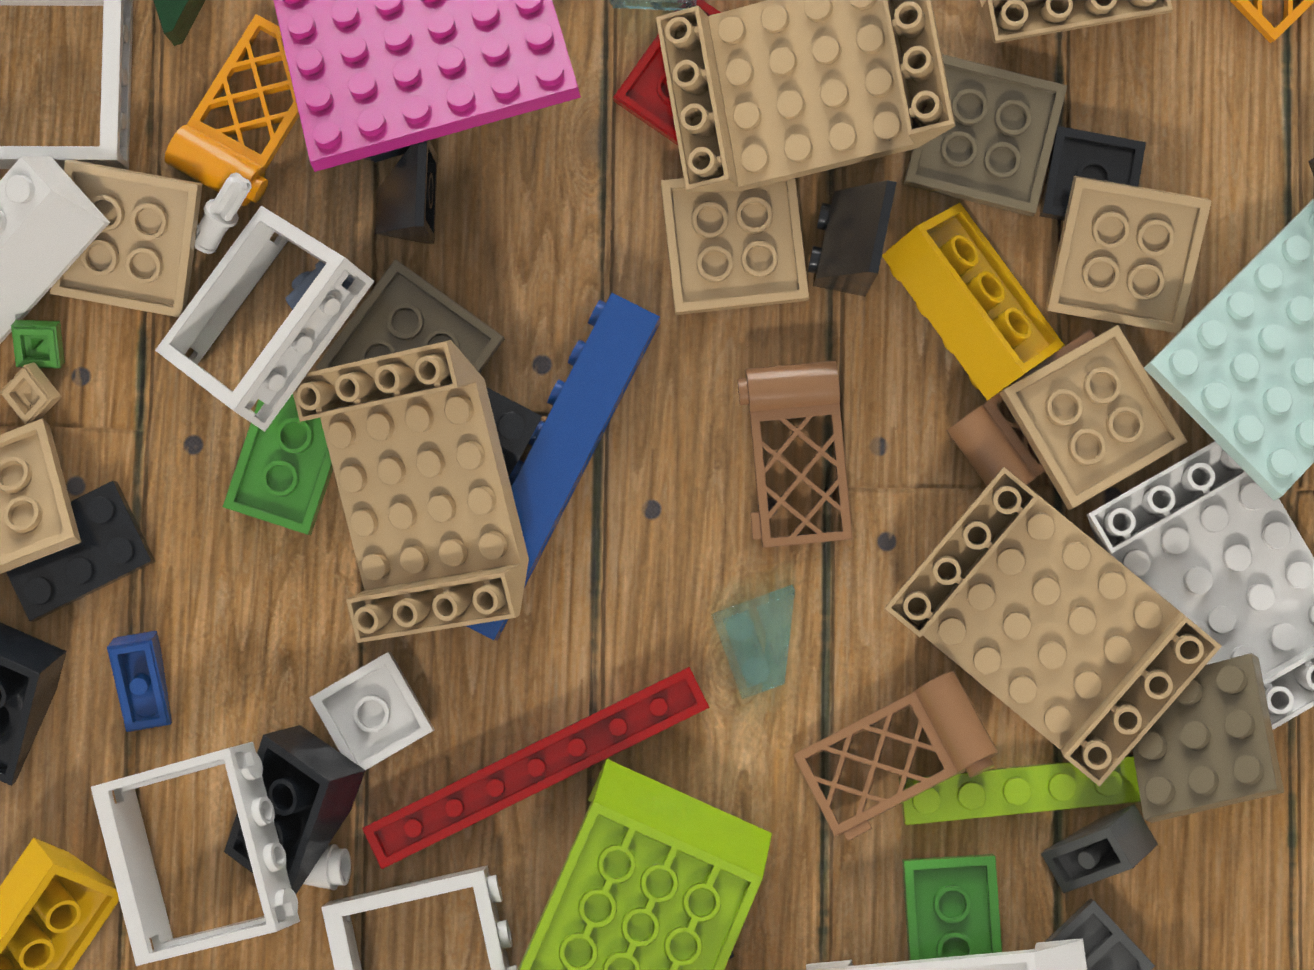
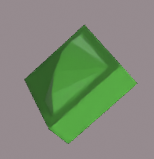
[11,320,65,368]

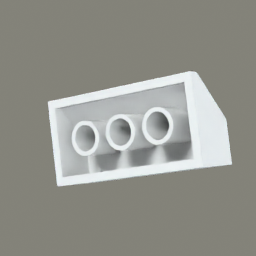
[0,156,110,344]

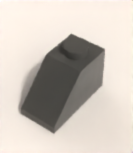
[1041,804,1158,893]

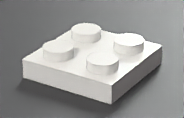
[310,652,435,771]

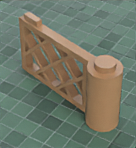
[946,329,1096,491]
[737,360,853,548]
[793,671,998,841]

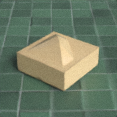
[0,362,62,425]

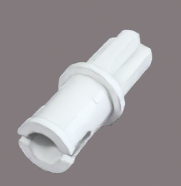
[195,173,252,254]

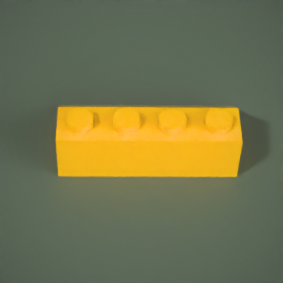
[882,203,1065,401]
[0,837,119,970]

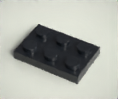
[6,481,156,622]

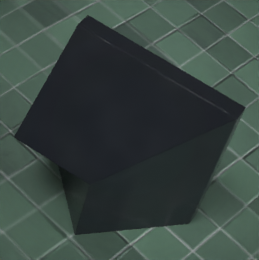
[375,140,438,244]

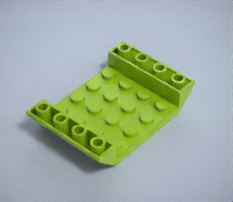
[518,759,772,970]

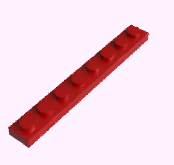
[362,667,710,869]

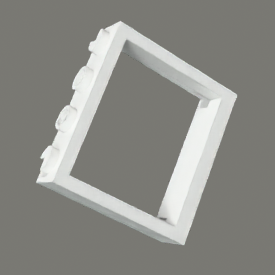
[0,0,133,170]
[155,206,374,432]
[91,742,300,966]
[321,865,518,970]

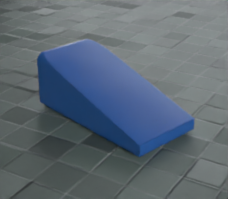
[107,631,172,732]

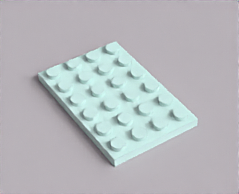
[1144,198,1314,501]

